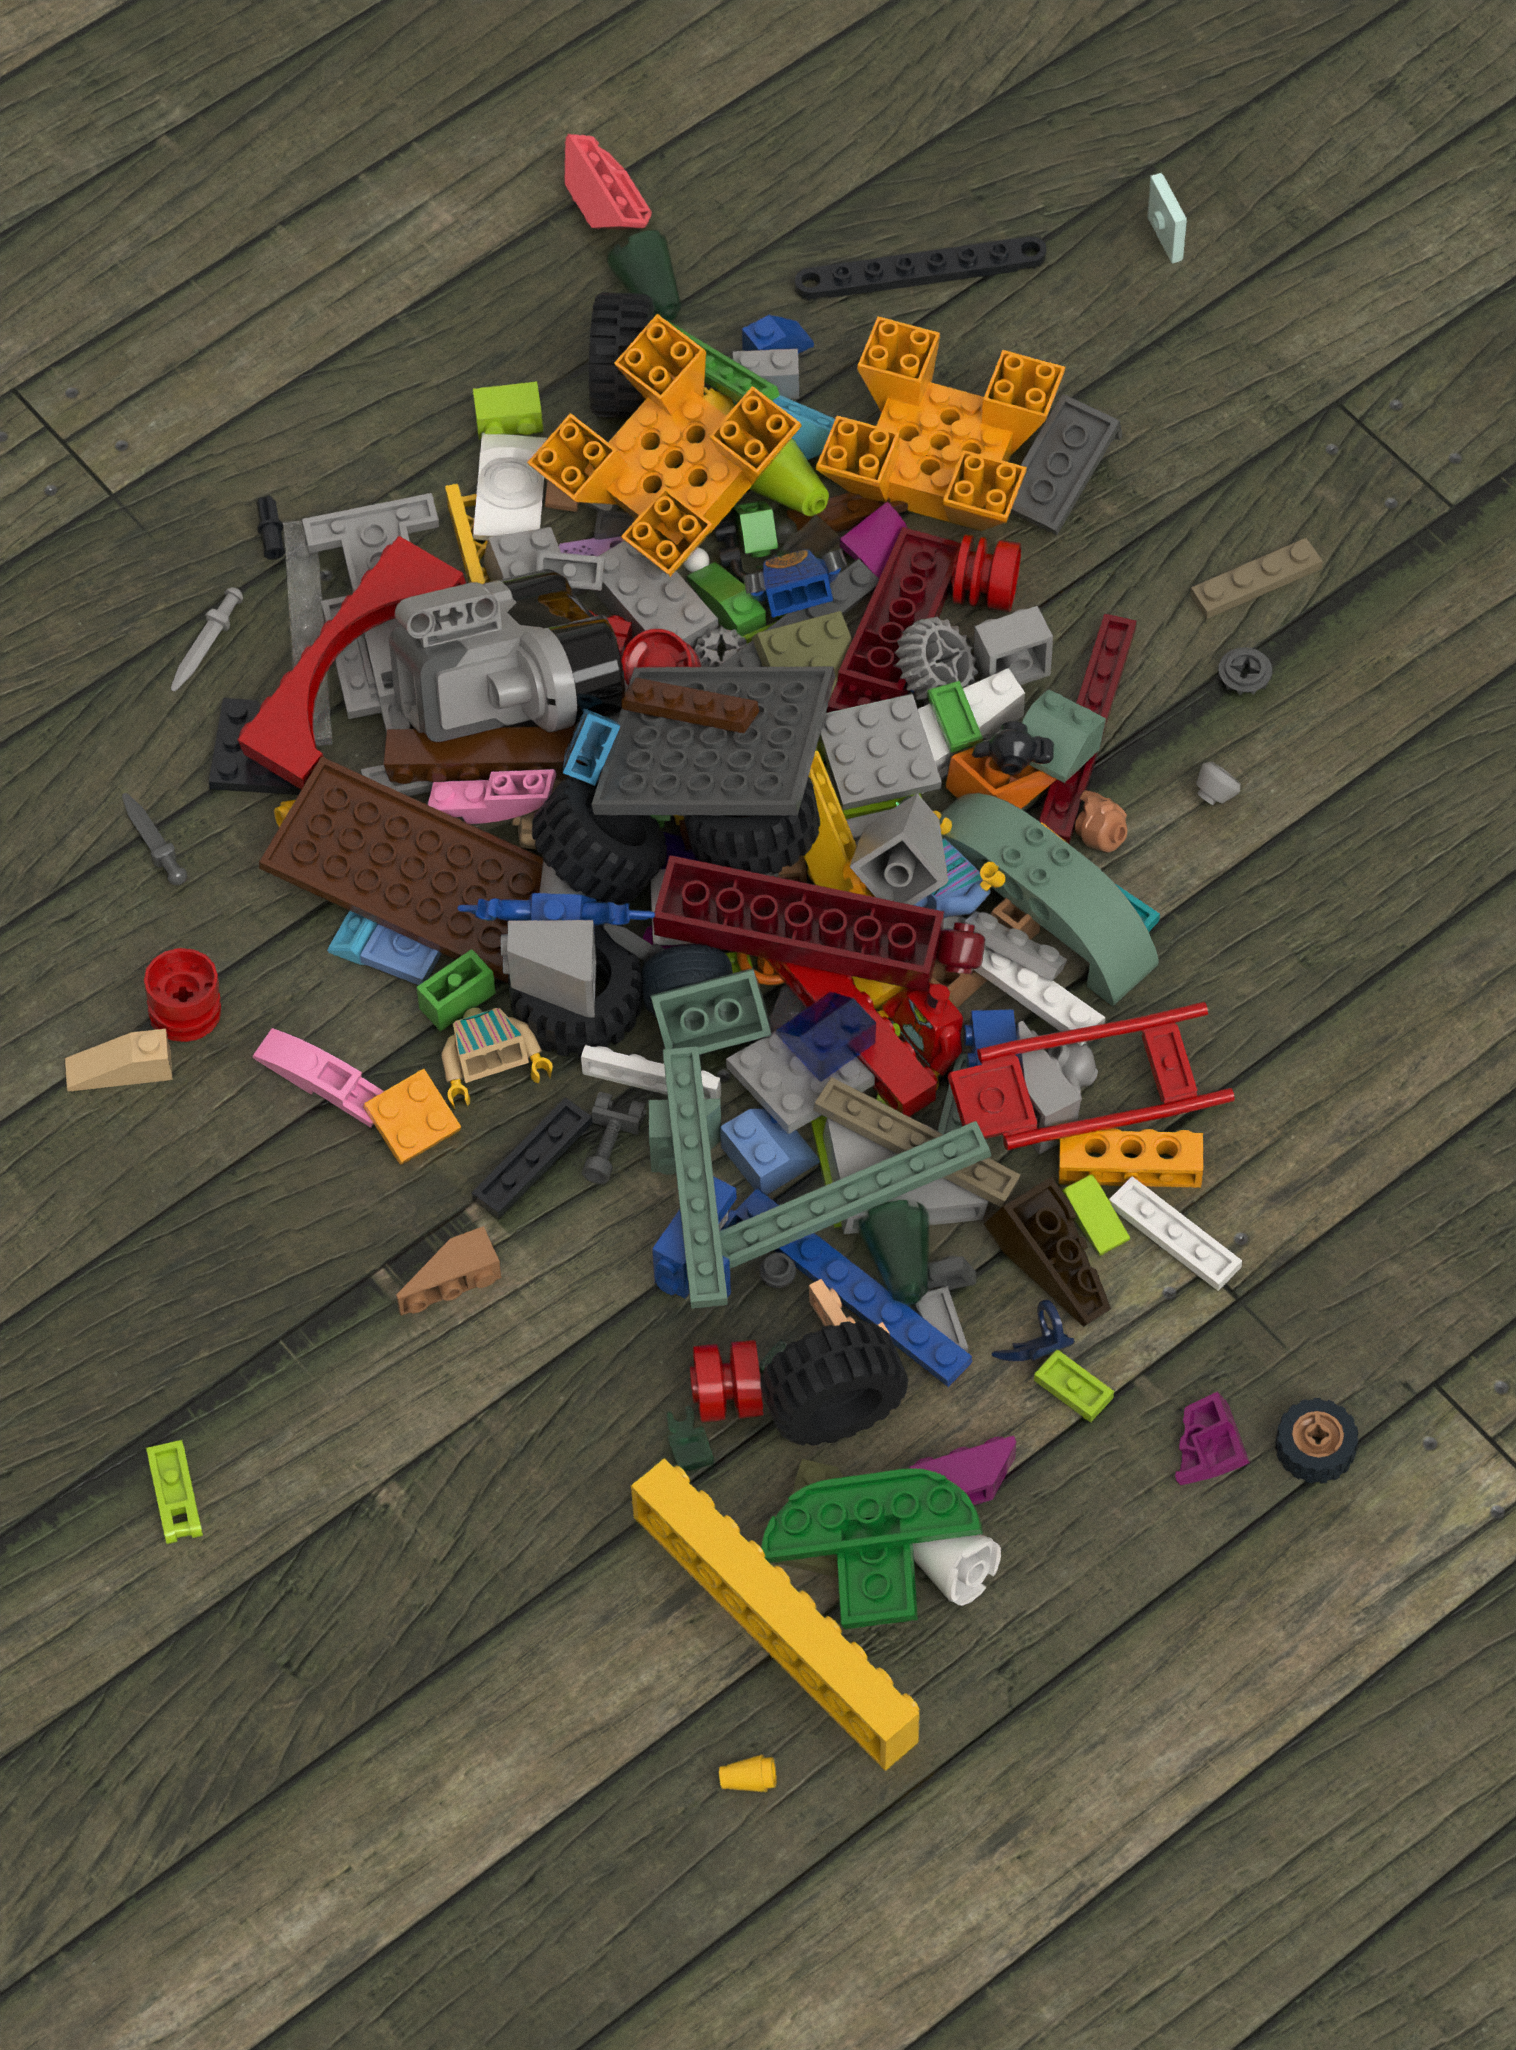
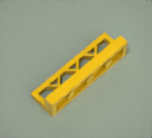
[445,483,491,584]

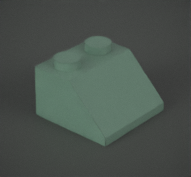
[1022,689,1106,783]
[649,1098,722,1175]

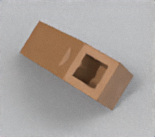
[396,1226,501,1316]

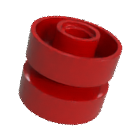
[621,629,701,686]
[690,1340,763,1423]

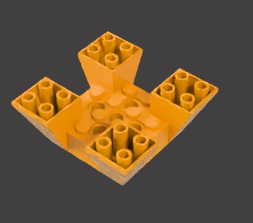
[527,314,802,577]
[816,316,1065,531]

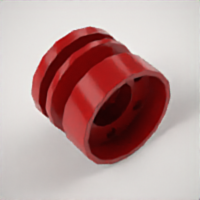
[951,534,1022,613]
[144,948,222,1042]

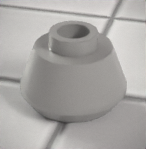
[1196,761,1240,805]

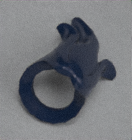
[992,1300,1075,1361]

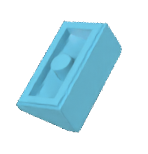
[327,910,378,965]

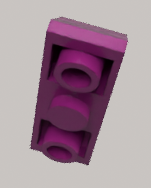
[909,1435,1016,1505]

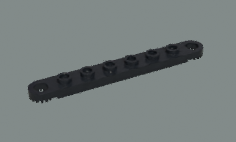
[795,236,1047,301]

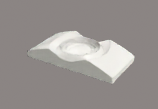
[473,432,547,541]

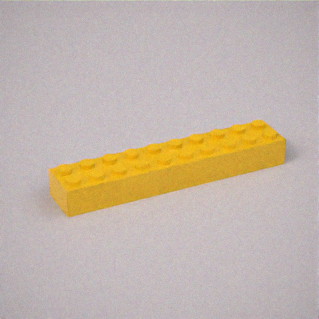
[631,1458,920,1771]

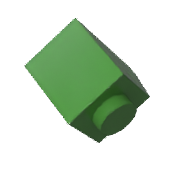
[732,500,778,557]

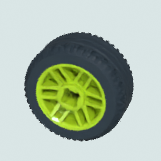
[641,944,733,1016]

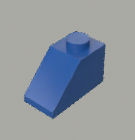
[742,315,814,354]

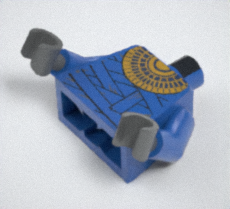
[743,549,847,618]

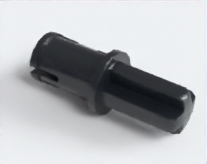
[257,495,285,560]

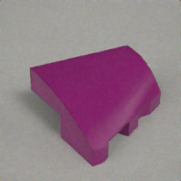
[840,502,908,579]
[1175,1391,1250,1485]

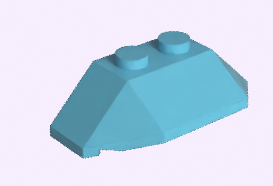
[732,395,835,460]

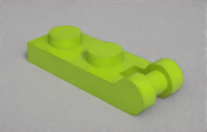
[146,1440,203,1544]

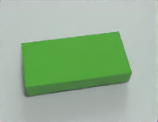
[927,681,983,753]

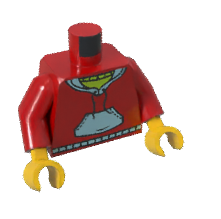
[877,983,963,1089]

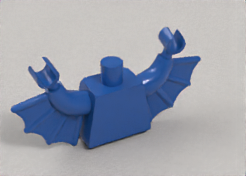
[457,893,655,935]

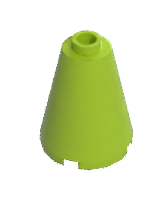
[750,439,829,516]

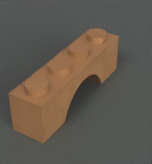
[930,898,1040,1008]

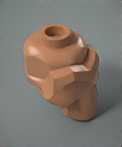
[1075,790,1127,853]

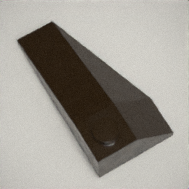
[984,1177,1111,1327]

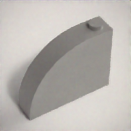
[823,1118,988,1234]

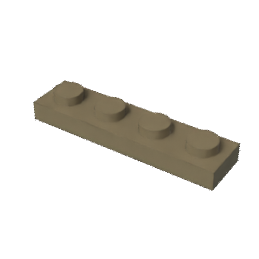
[1190,538,1323,619]

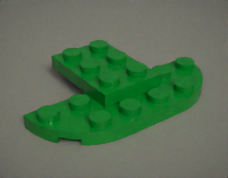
[761,1468,983,1629]

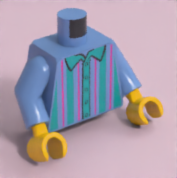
[914,810,1005,918]

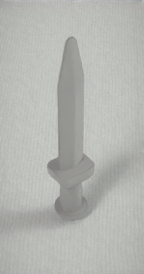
[171,587,243,691]

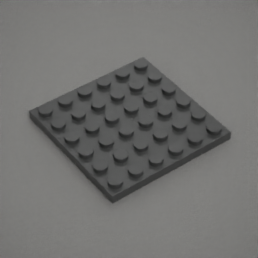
[591,666,835,816]

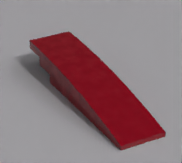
[826,527,961,713]

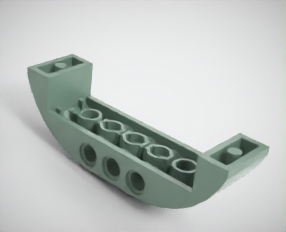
[939,793,1159,1006]

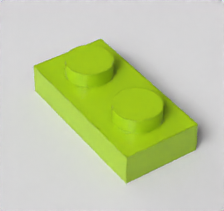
[1034,1350,1114,1423]

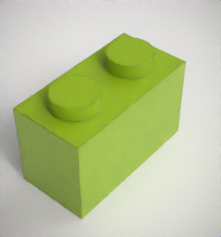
[473,382,543,439]

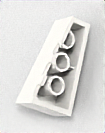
[918,668,1025,794]

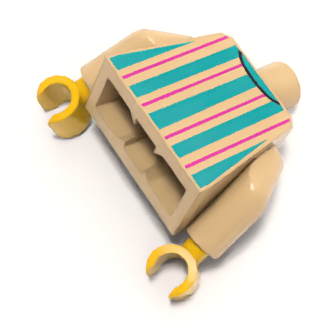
[441,1008,553,1109]

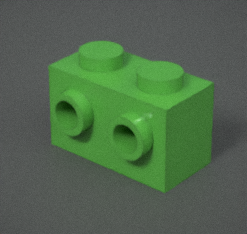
[416,949,496,1032]

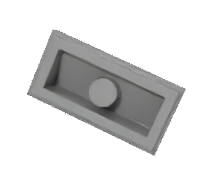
[534,550,605,591]

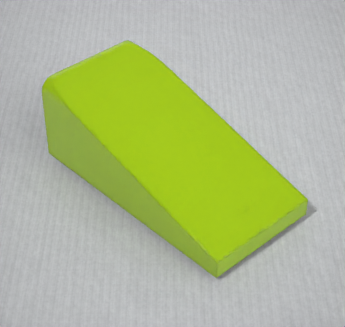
[1062,1174,1130,1256]

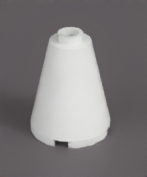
[913,1535,1001,1606]

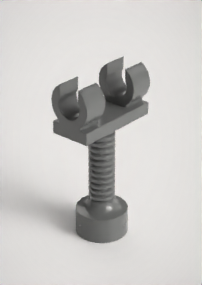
[582,1092,647,1184]

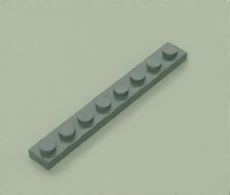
[663,1046,728,1309]
[720,1121,992,1269]

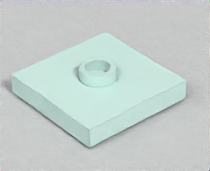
[1148,173,1187,264]

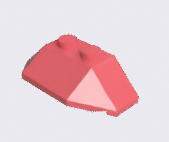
[564,134,652,230]

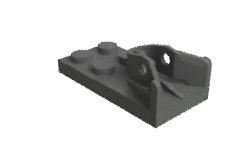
[1010,393,1122,535]

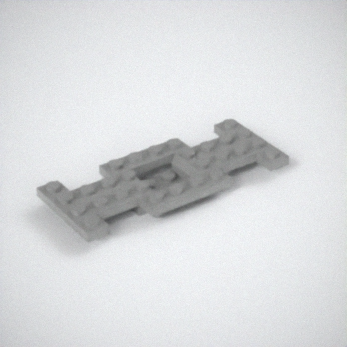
[302,493,451,796]

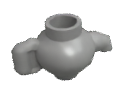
[1047,1042,1098,1093]

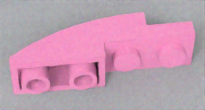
[428,769,556,824]
[253,1028,384,1128]

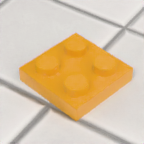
[363,1069,461,1166]

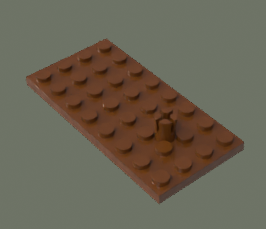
[259,756,544,983]

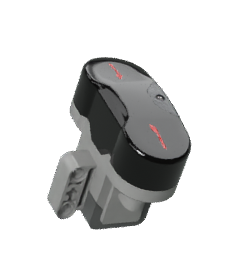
[389,569,625,742]

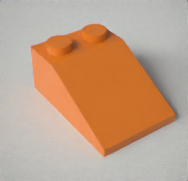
[945,746,1057,809]

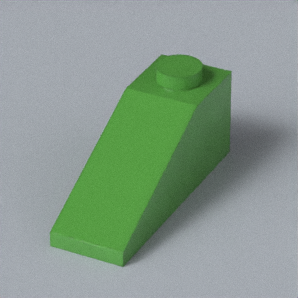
[687,562,766,637]

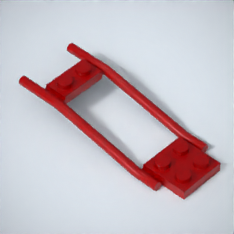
[948,1002,1235,1150]

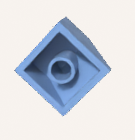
[720,1109,819,1195]

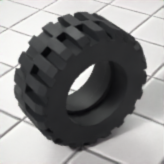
[589,292,654,418]
[532,776,667,905]
[683,777,820,875]
[508,925,643,1057]
[760,1321,908,1446]

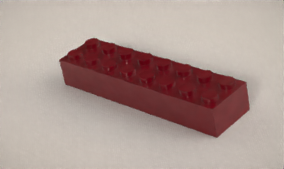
[653,855,944,992]

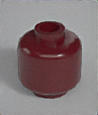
[937,922,985,974]

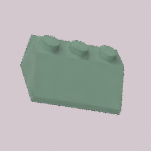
[651,968,772,1054]

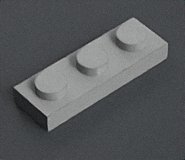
[964,911,1067,981]

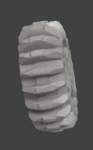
[894,617,979,706]

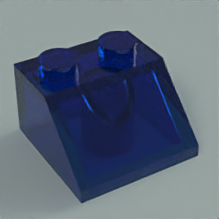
[776,992,876,1082]

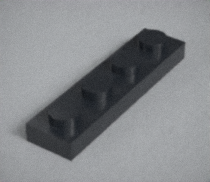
[471,1097,593,1219]

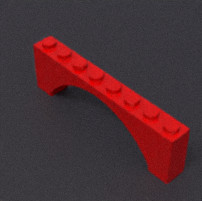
[237,536,466,790]

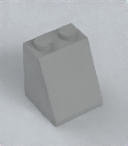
[850,793,948,905]
[501,920,596,1018]

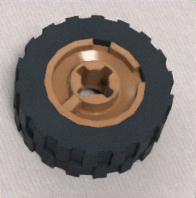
[1275,1398,1358,1484]

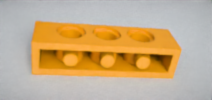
[1059,1128,1203,1188]

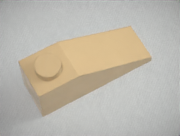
[65,1029,173,1092]

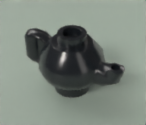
[972,721,1054,775]

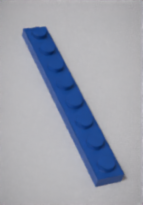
[735,1188,972,1387]

